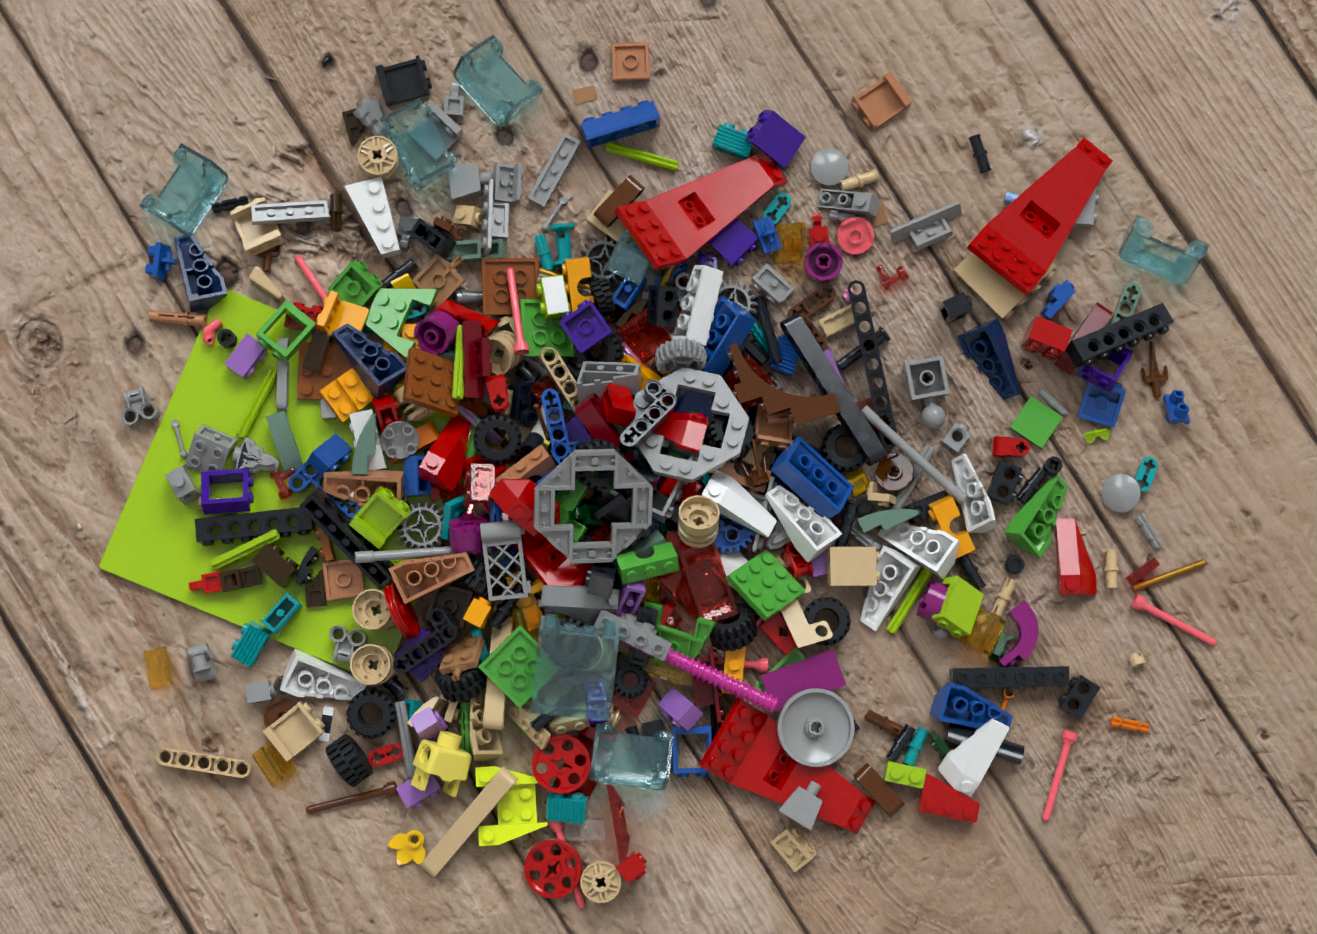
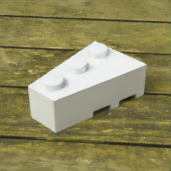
[349,409,388,471]

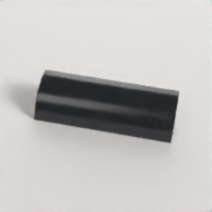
[944,723,1024,764]

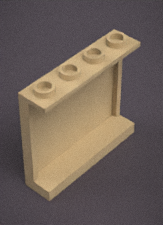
[952,252,1056,321]

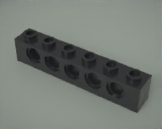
[1066,303,1174,368]
[299,487,395,590]
[195,507,315,546]
[950,666,1070,688]

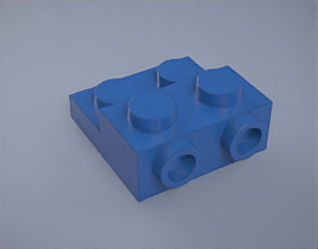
[1040,280,1076,320]
[1077,381,1126,427]

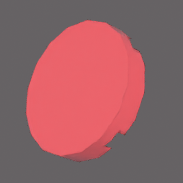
[837,216,875,255]

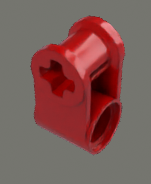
[485,374,509,413]
[992,436,1030,457]
[782,541,813,580]

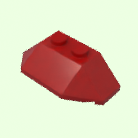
[489,478,560,542]

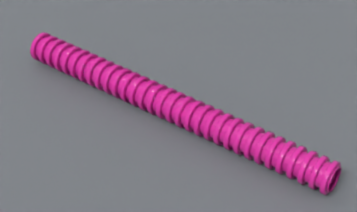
[597,629,778,713]

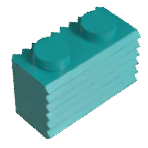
[712,123,753,160]
[261,593,303,635]
[231,620,273,668]
[546,792,589,824]

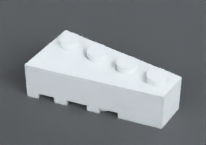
[345,177,402,258]
[667,265,723,346]

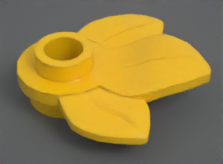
[388,830,426,865]

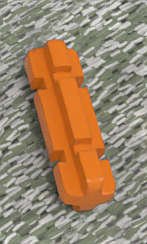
[1110,717,1149,733]

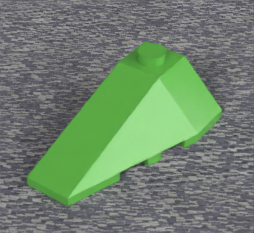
[1004,474,1068,558]

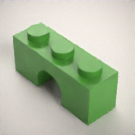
[615,542,679,585]

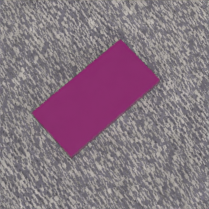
[760,649,846,712]

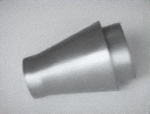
[456,289,482,307]

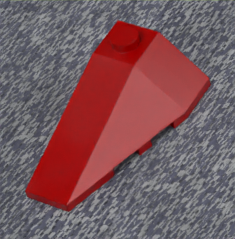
[651,413,709,454]

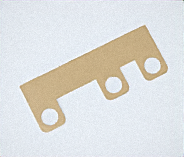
[770,548,833,648]

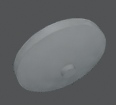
[776,688,855,767]

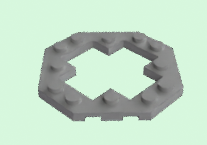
[626,367,749,483]
[533,449,653,563]

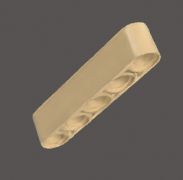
[539,347,578,417]
[156,748,253,778]

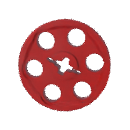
[384,582,420,639]
[532,735,591,794]
[524,839,583,899]

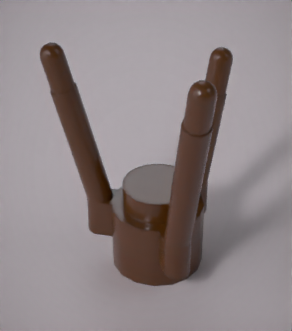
[738,439,769,487]

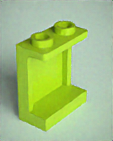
[349,486,411,549]
[931,576,984,638]

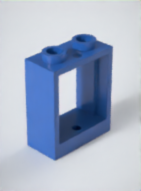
[672,726,712,777]

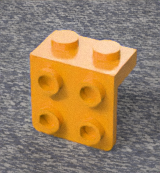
[316,291,369,335]

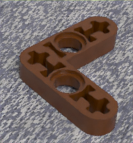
[787,285,836,351]

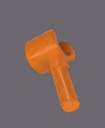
[1001,688,1015,711]

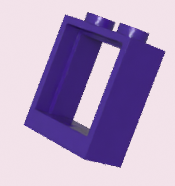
[1076,342,1133,393]
[201,468,254,515]

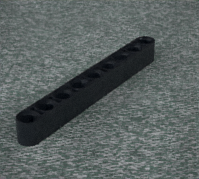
[847,280,897,448]
[780,313,887,466]

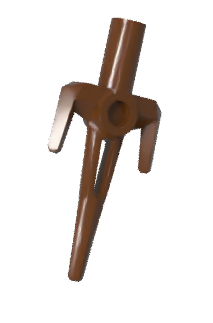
[255,244,281,272]
[1141,341,1168,398]

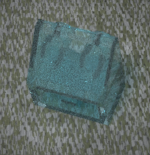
[605,230,652,285]

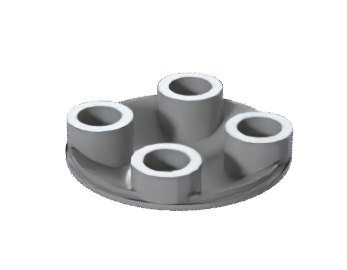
[811,148,849,186]
[380,421,419,459]
[1102,474,1141,512]

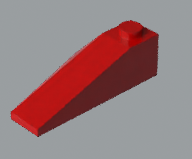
[418,415,471,493]
[1055,518,1097,596]

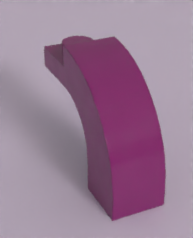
[997,600,1038,667]

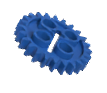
[707,514,756,554]

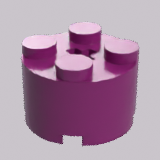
[803,243,843,285]
[414,310,459,355]
[450,513,489,554]
[916,580,948,624]

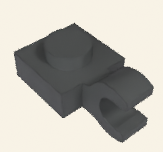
[397,216,418,251]

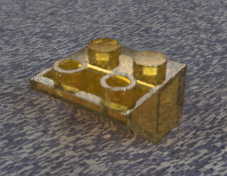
[949,608,1007,656]

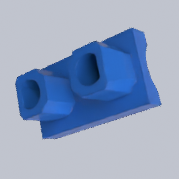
[752,216,782,254]
[145,242,177,280]
[1162,390,1190,425]

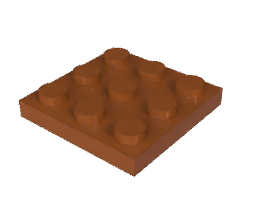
[481,258,540,316]
[297,342,355,400]
[403,347,459,417]

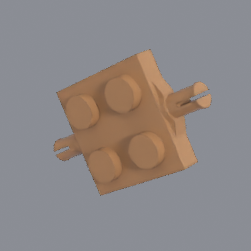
[412,255,466,307]
[439,632,485,681]

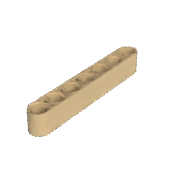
[483,600,516,730]
[420,766,518,878]

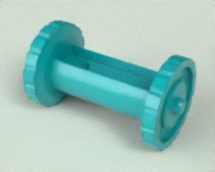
[550,223,575,268]

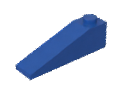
[930,682,1013,734]

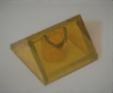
[773,222,806,265]

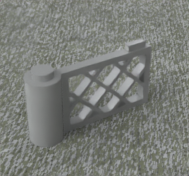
[480,520,531,601]

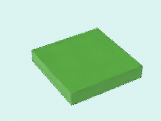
[1010,396,1063,449]

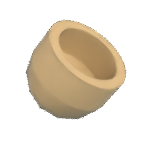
[1129,653,1146,668]

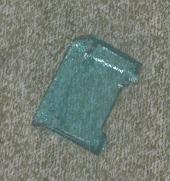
[453,35,544,127]
[380,98,457,191]
[139,143,228,236]
[1118,215,1209,285]
[588,723,674,790]

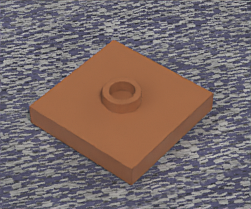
[611,42,650,82]
[322,559,365,601]

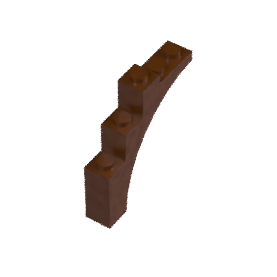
[727,343,841,426]

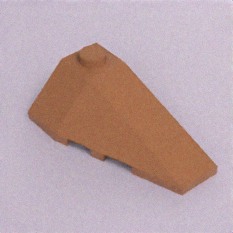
[323,470,404,507]
[389,553,475,605]

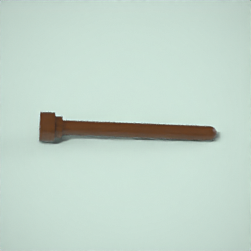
[306,781,398,814]

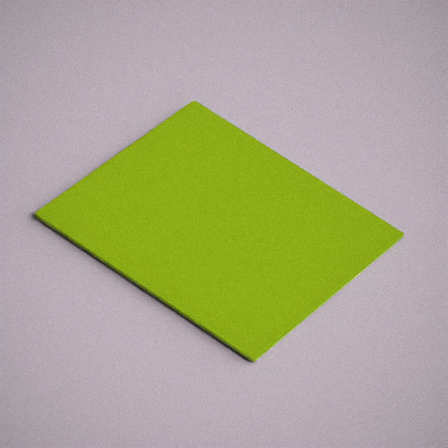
[99,289,483,671]

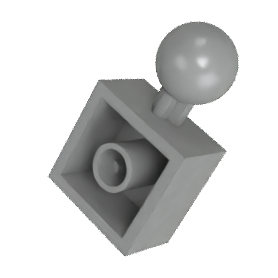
[903,356,950,429]

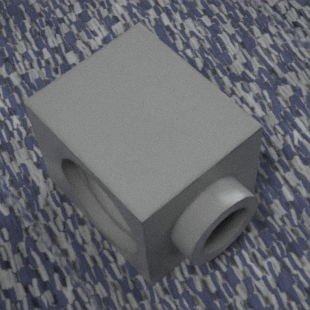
[940,423,971,454]
[245,680,276,704]

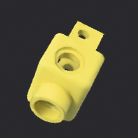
[411,730,472,797]

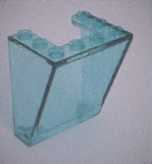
[531,614,620,721]

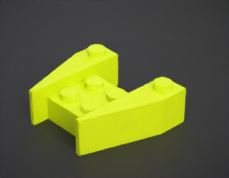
[475,766,549,846]

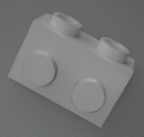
[493,162,524,204]
[751,263,795,306]

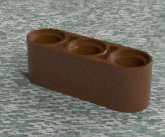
[593,175,645,228]
[853,763,905,818]

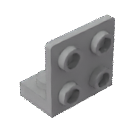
[411,103,463,160]
[185,425,238,472]

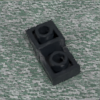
[296,546,320,587]

